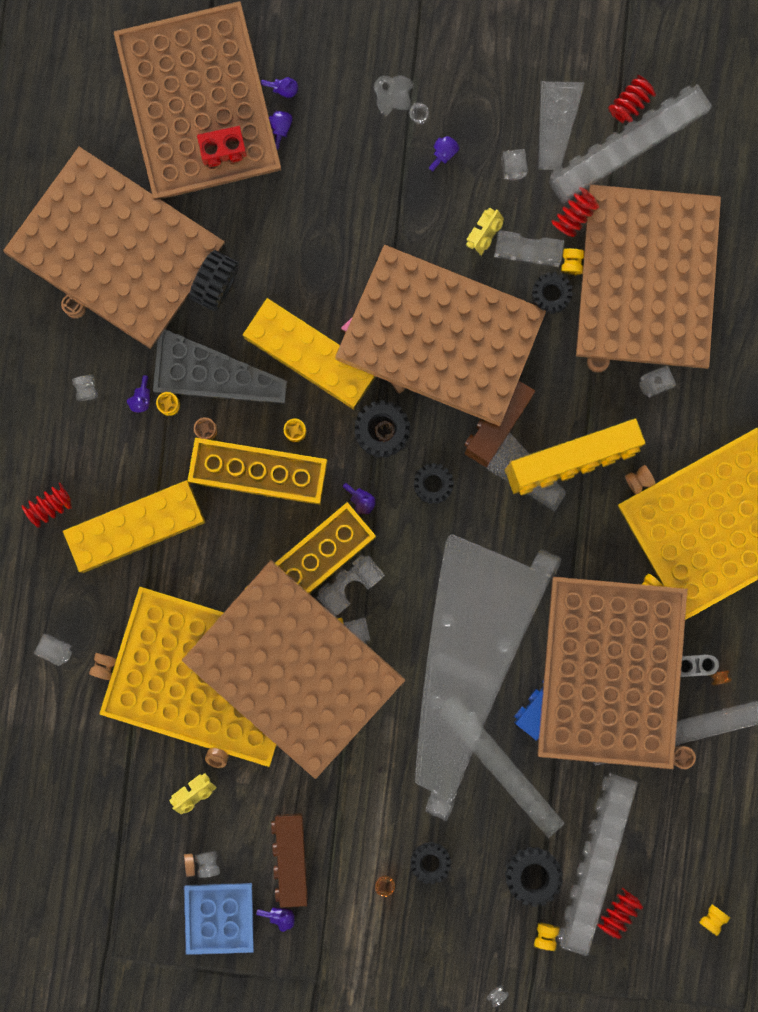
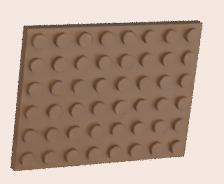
[114,1,281,199]
[3,147,225,349]
[576,185,721,369]
[335,245,546,426]
[181,560,405,779]
[537,577,687,769]

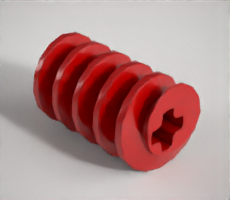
[608,75,656,123]
[552,187,599,237]
[21,483,72,527]
[596,888,643,939]

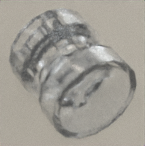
[72,375,99,402]
[195,851,220,878]

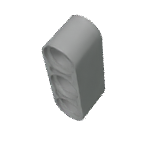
[680,654,719,677]

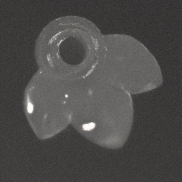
[374,75,414,116]

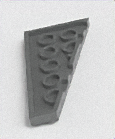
[153,329,287,404]

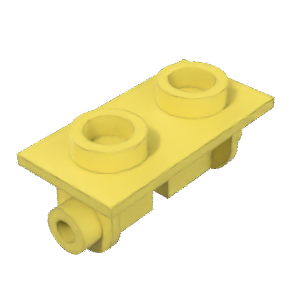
[466,208,504,255]
[169,773,217,815]

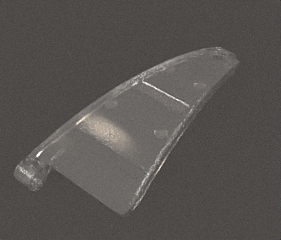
[415,534,561,821]

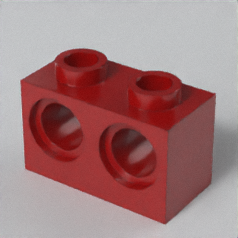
[197,125,247,167]

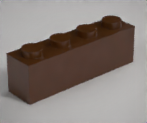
[464,381,535,468]
[271,813,308,908]

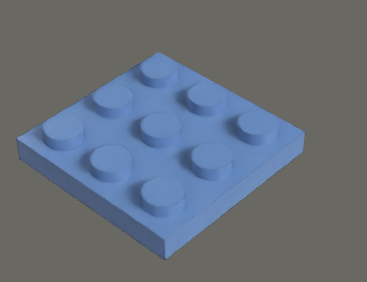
[184,883,254,954]

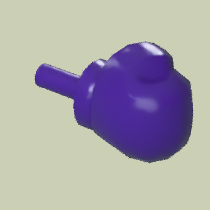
[261,77,299,98]
[269,111,293,150]
[428,136,459,172]
[127,375,150,413]
[343,483,376,515]
[257,908,295,932]

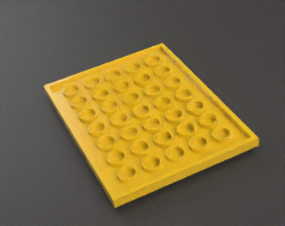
[618,427,758,620]
[99,587,276,767]

